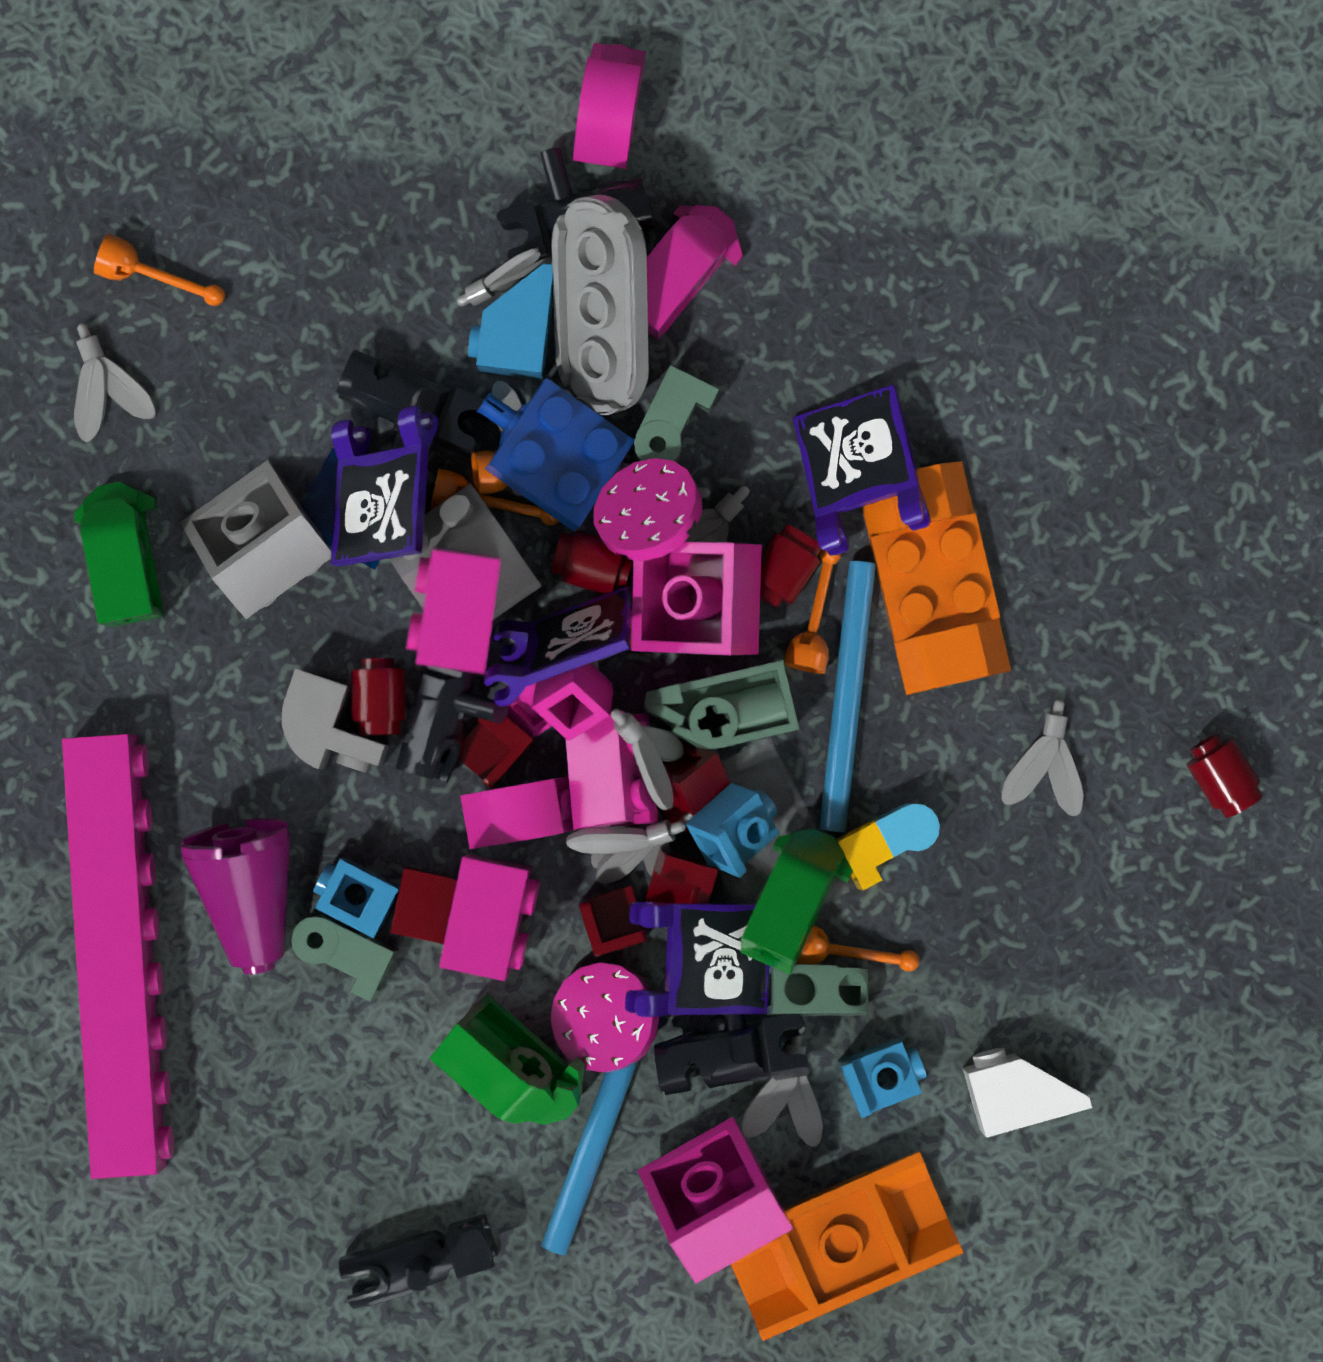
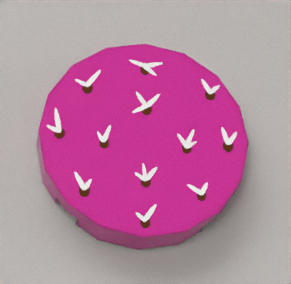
[594,458,702,561]
[550,962,659,1073]

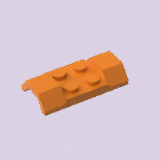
[862,461,1011,695]
[731,1150,964,1341]

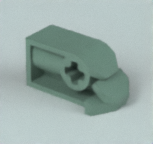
[644,660,799,750]

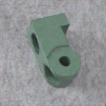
[634,365,719,462]
[291,915,400,1002]
[764,964,868,1017]

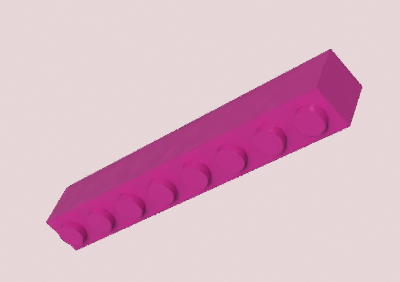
[62,734,174,1179]

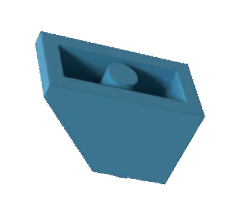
[468,263,553,380]

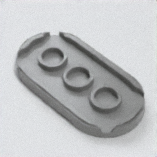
[552,195,649,415]

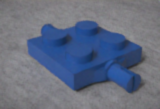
[477,378,635,531]

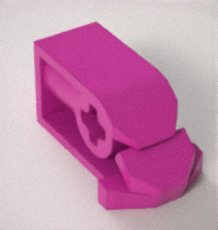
[647,205,743,341]

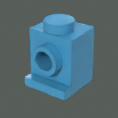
[685,783,779,878]
[313,858,400,938]
[838,1037,927,1118]

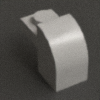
[282,669,390,773]

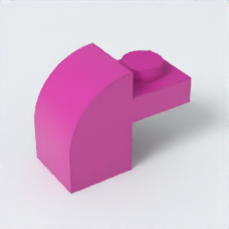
[573,43,647,169]
[503,663,613,741]
[460,776,576,849]

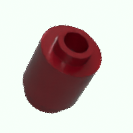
[760,524,821,608]
[551,530,634,594]
[351,658,407,736]
[1186,733,1263,818]

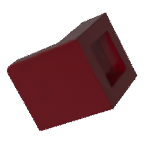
[458,716,535,789]
[660,743,730,833]
[643,848,718,904]
[390,866,457,944]
[579,885,648,957]

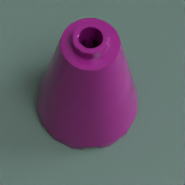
[180,818,290,975]

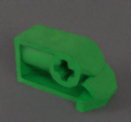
[74,482,165,627]
[741,829,853,975]
[429,993,585,1125]

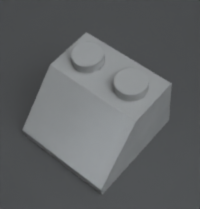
[180,460,332,619]
[389,483,541,620]

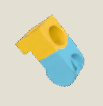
[836,803,940,891]

